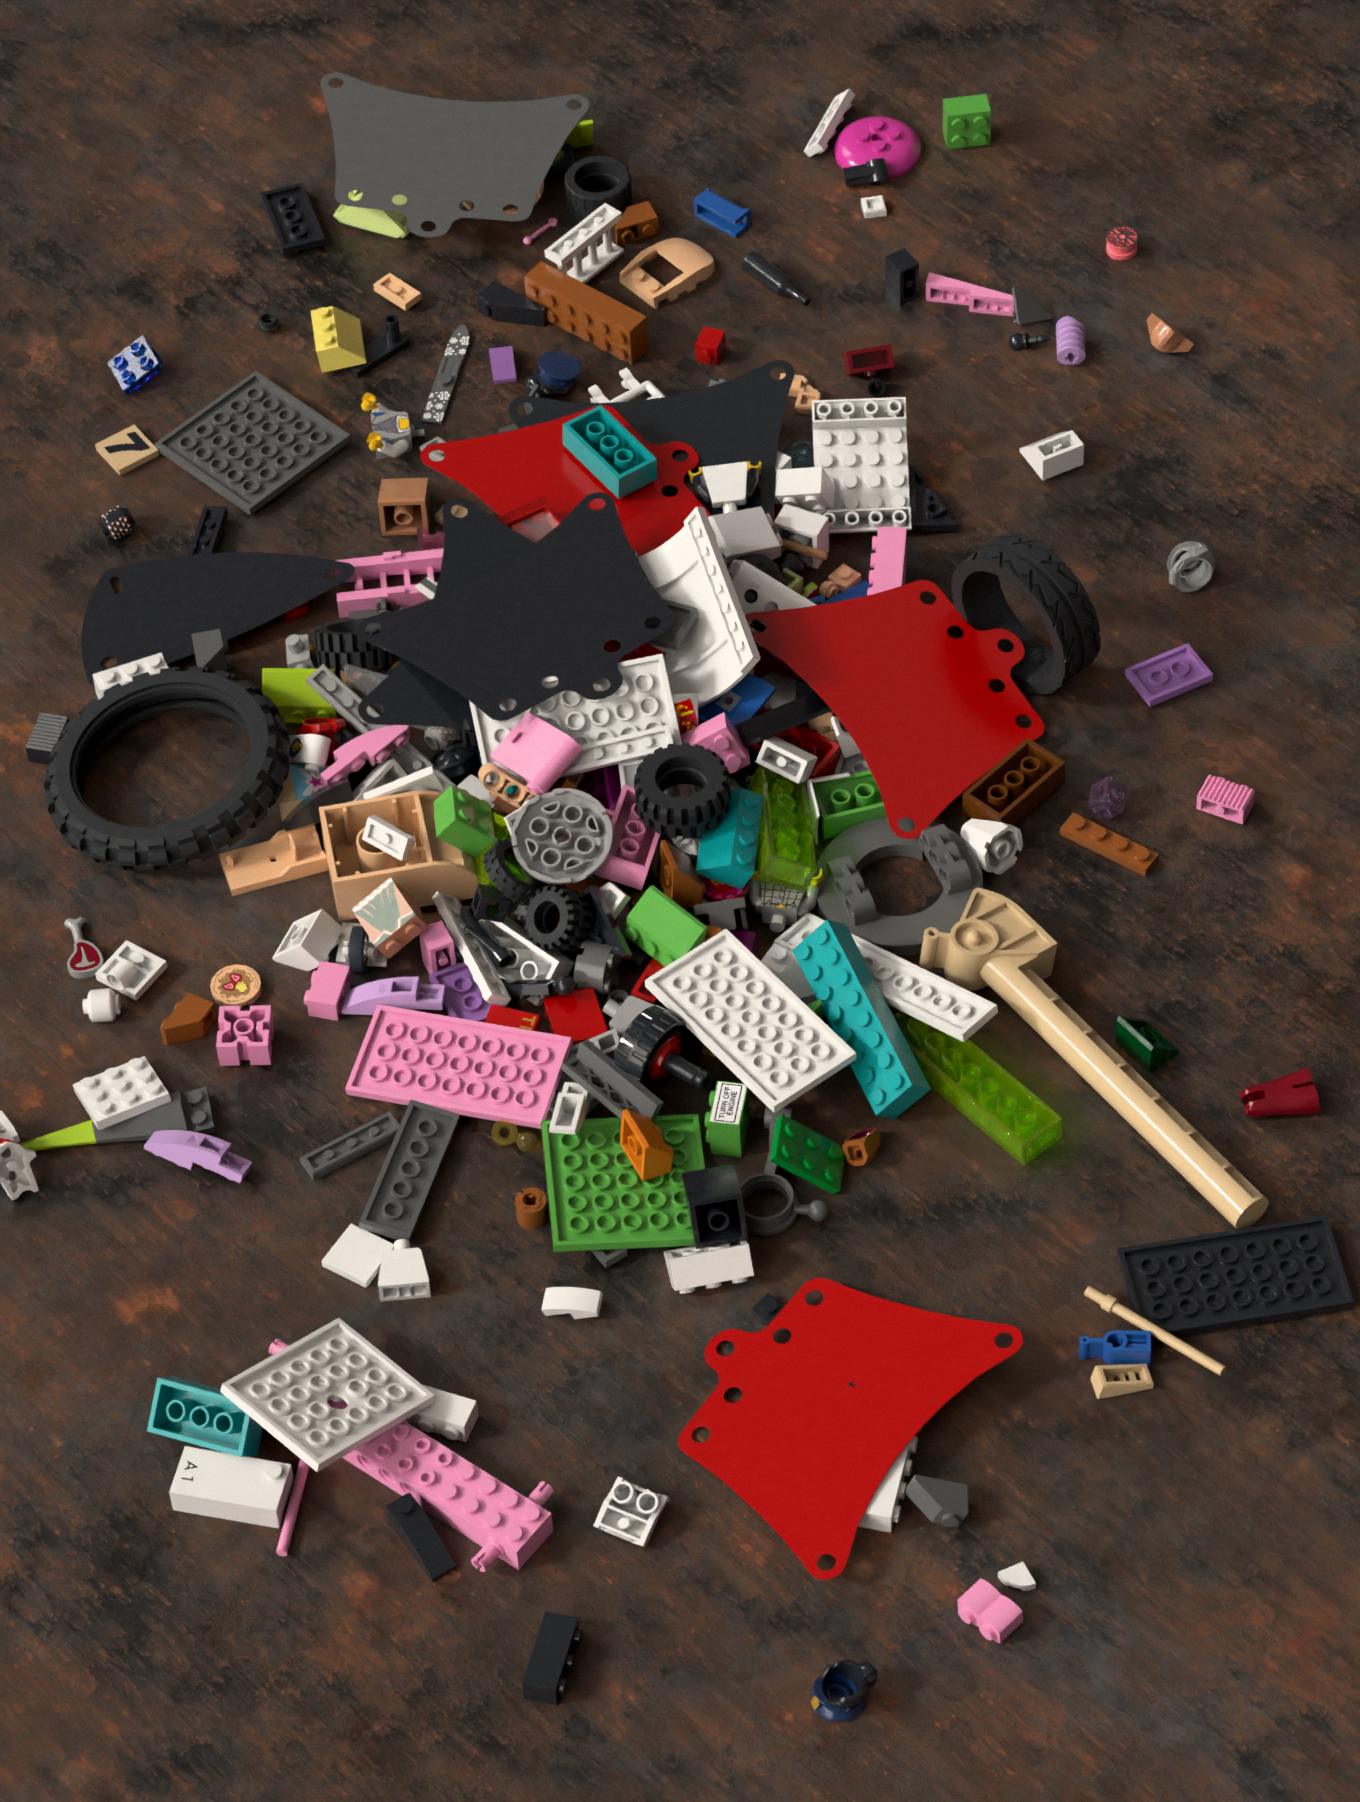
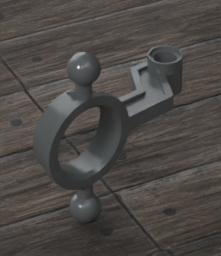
[740,1106,829,1236]

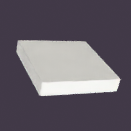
[321,1223,394,1288]

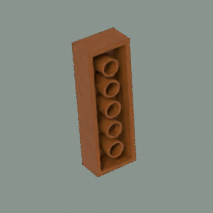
[524,261,649,365]

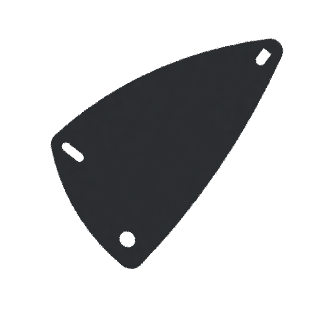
[81,552,355,686]

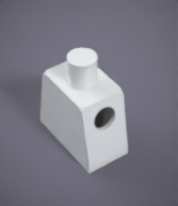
[378,1239,431,1302]

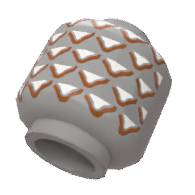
[424,726,459,751]

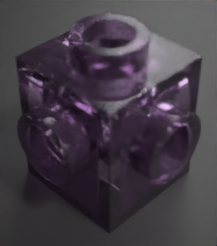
[1088,776,1126,821]

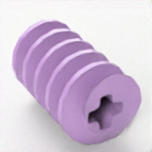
[1056,316,1086,365]

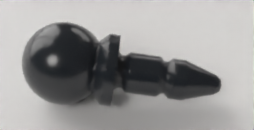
[1008,333,1051,351]

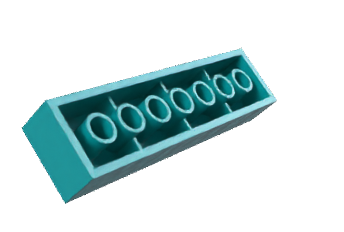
[792,920,931,1119]

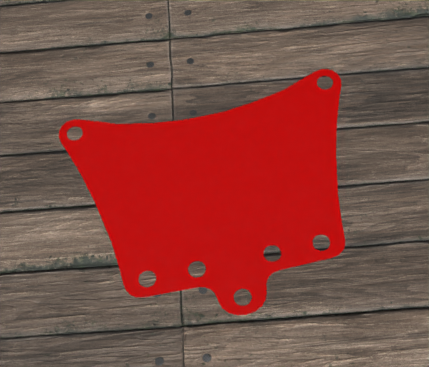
[420,405,711,557]
[745,580,1044,839]
[678,1278,1023,1580]

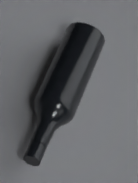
[742,251,811,306]

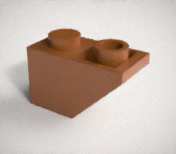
[615,201,659,246]
[160,992,217,1045]

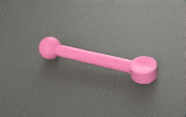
[523,218,557,245]

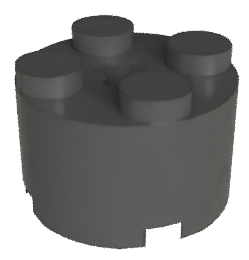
[574,940,623,995]

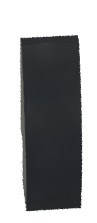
[281,778,354,831]

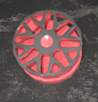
[1106,226,1138,261]

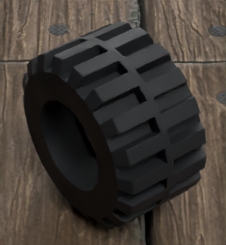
[523,886,592,952]

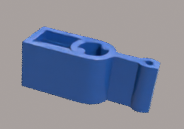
[1079,1330,1151,1367]

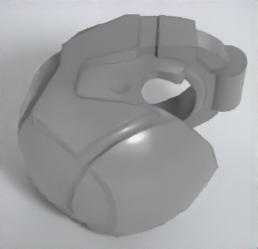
[1166,541,1215,592]

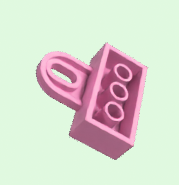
[563,784,660,891]

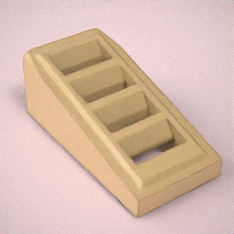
[1091,1363,1154,1399]

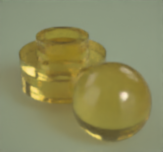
[491,1119,538,1153]

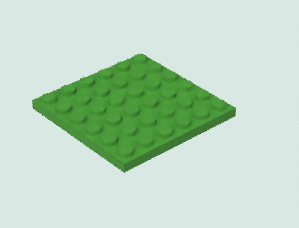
[541,1114,705,1252]

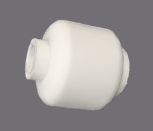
[82,988,121,1022]

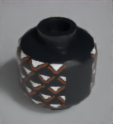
[99,505,136,540]

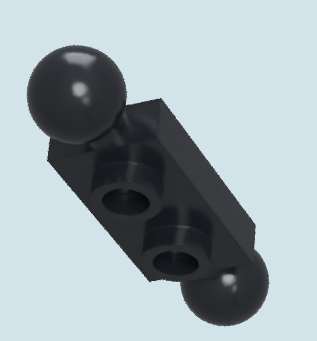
[500,976,576,999]

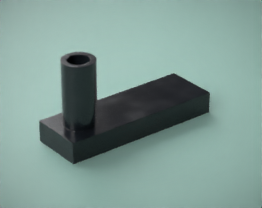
[345,314,410,378]

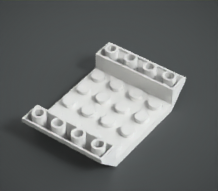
[812,397,912,534]

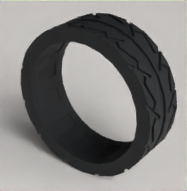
[952,532,1101,695]

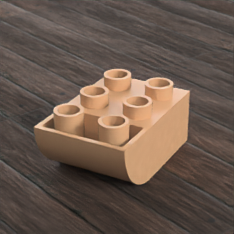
[319,790,486,921]

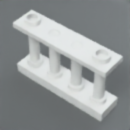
[545,203,624,284]

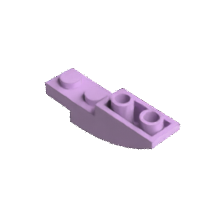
[342,977,446,1015]
[143,1130,252,1183]

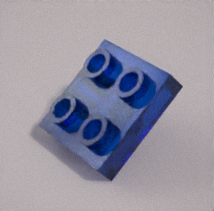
[107,335,163,395]

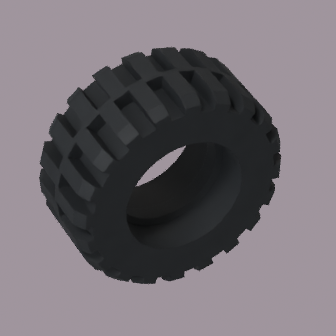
[634,742,731,839]

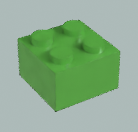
[943,94,991,150]
[433,784,495,858]

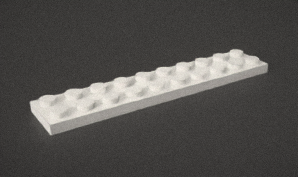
[774,913,998,1042]

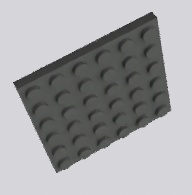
[155,371,351,515]

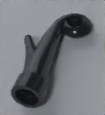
[460,906,514,969]

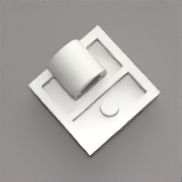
[95,940,167,1001]

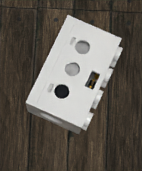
[728,560,816,661]

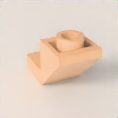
[807,712,838,741]

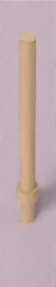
[1084,1286,1226,1376]

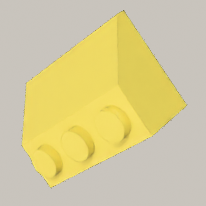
[311,306,366,373]

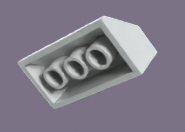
[479,916,575,1006]

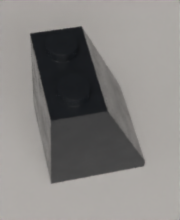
[681,1164,749,1249]

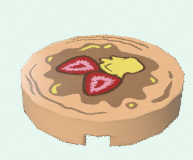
[210,965,262,1009]

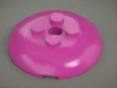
[834,116,921,179]

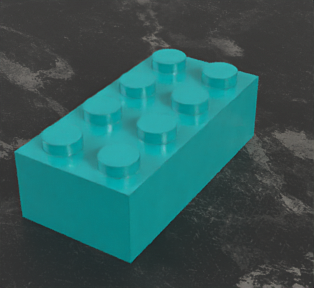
[563,405,657,499]
[147,1376,263,1457]

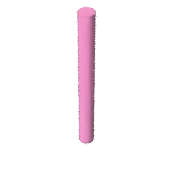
[276,1458,309,1556]

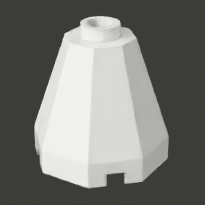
[960,818,1023,875]

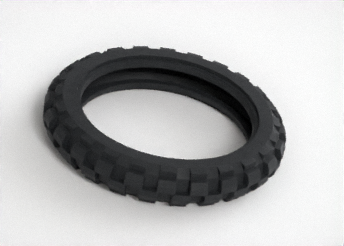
[43,667,291,872]

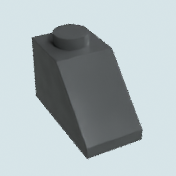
[905,1475,968,1527]

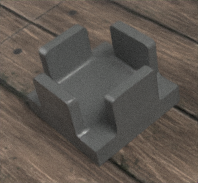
[690,897,748,931]

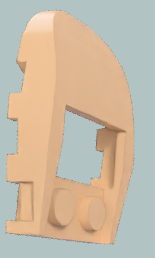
[620,238,715,309]

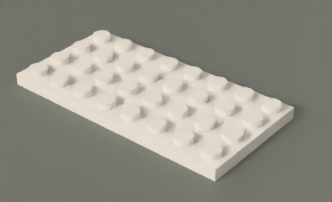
[469,654,682,786]
[645,929,856,1113]

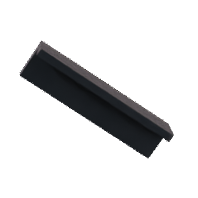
[735,691,832,748]

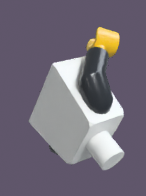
[688,461,761,513]

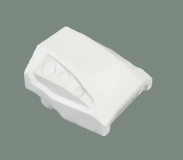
[593,1476,670,1547]

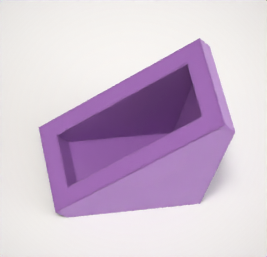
[489,346,517,384]

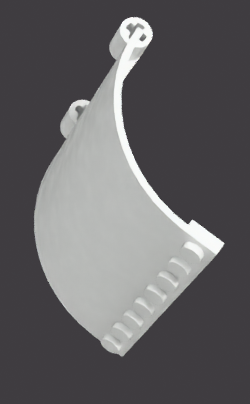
[638,506,761,708]

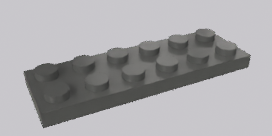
[359,1099,460,1242]

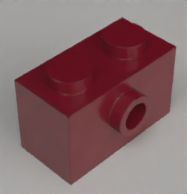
[842,344,895,377]

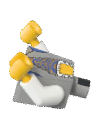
[361,393,425,459]

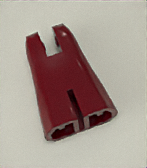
[1240,1067,1320,1118]

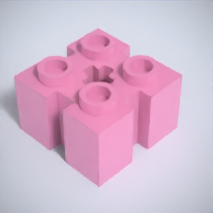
[216,1005,274,1066]

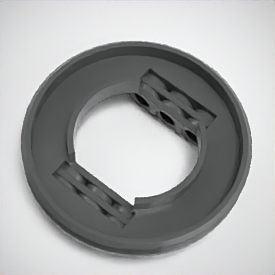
[814,817,983,955]

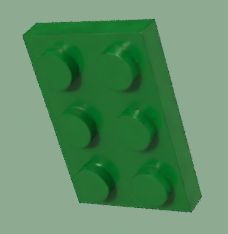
[770,1114,845,1195]

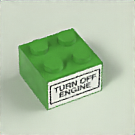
[705,1081,750,1157]

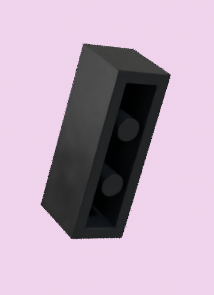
[522,1611,583,1705]

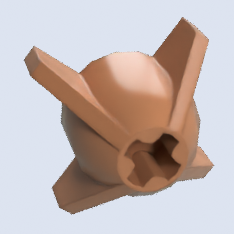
[1146,313,1194,353]

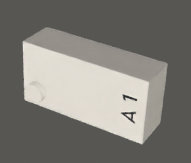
[169,1446,294,1528]

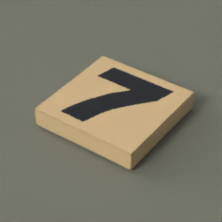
[95,425,159,476]

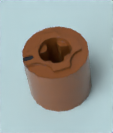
[515,1187,548,1229]

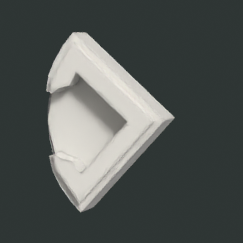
[998,1562,1036,1591]

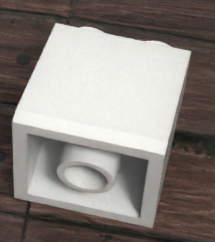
[708,506,783,567]

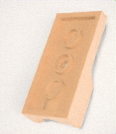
[219,823,329,896]

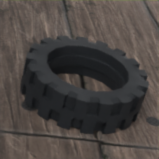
[483,839,547,904]

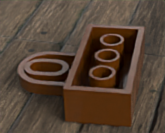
[962,738,1065,826]

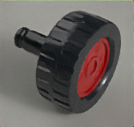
[613,1005,712,1093]

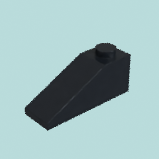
[477,280,547,327]
[386,1492,456,1582]

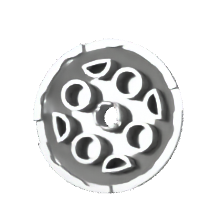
[511,788,613,885]

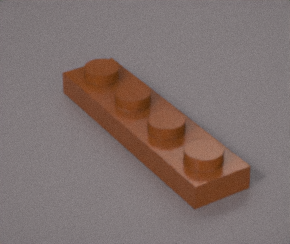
[1060,812,1159,876]

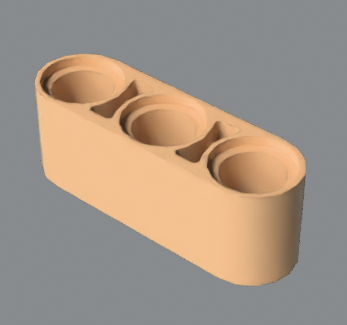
[478,763,541,808]

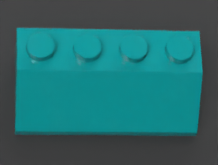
[695,788,764,890]

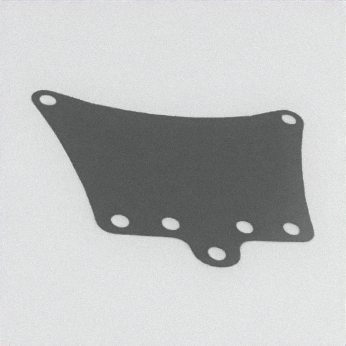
[320,72,590,238]

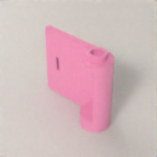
[490,711,583,796]

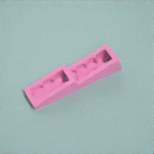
[926,272,1015,316]

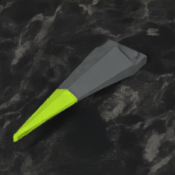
[19,1087,216,1151]

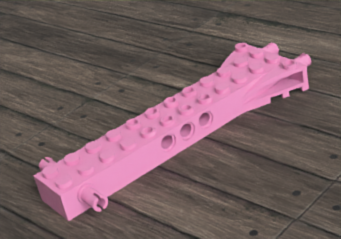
[269,1338,554,1572]

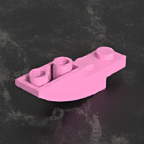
[321,725,410,786]

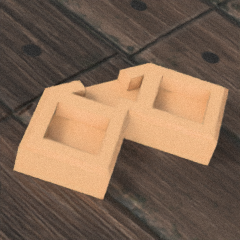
[779,373,822,415]

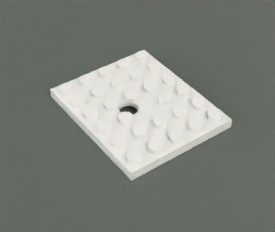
[220,1318,435,1472]

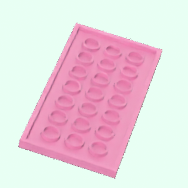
[345,1004,573,1129]

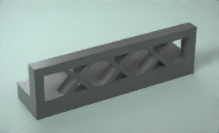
[560,1040,664,1122]

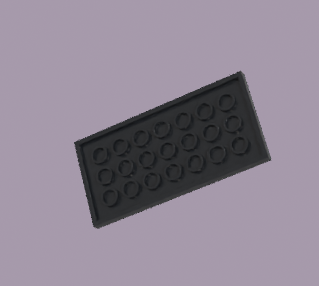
[1117,1215,1354,1340]

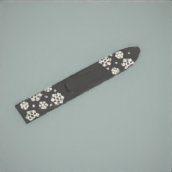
[421,325,469,425]

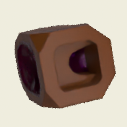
[842,1128,882,1166]

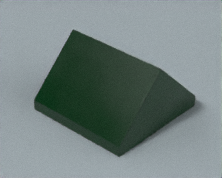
[1115,1016,1180,1074]

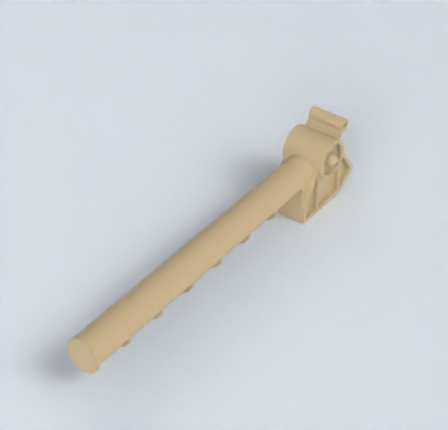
[919,887,1268,1229]

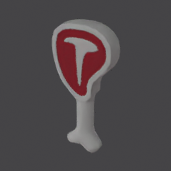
[64,917,104,979]

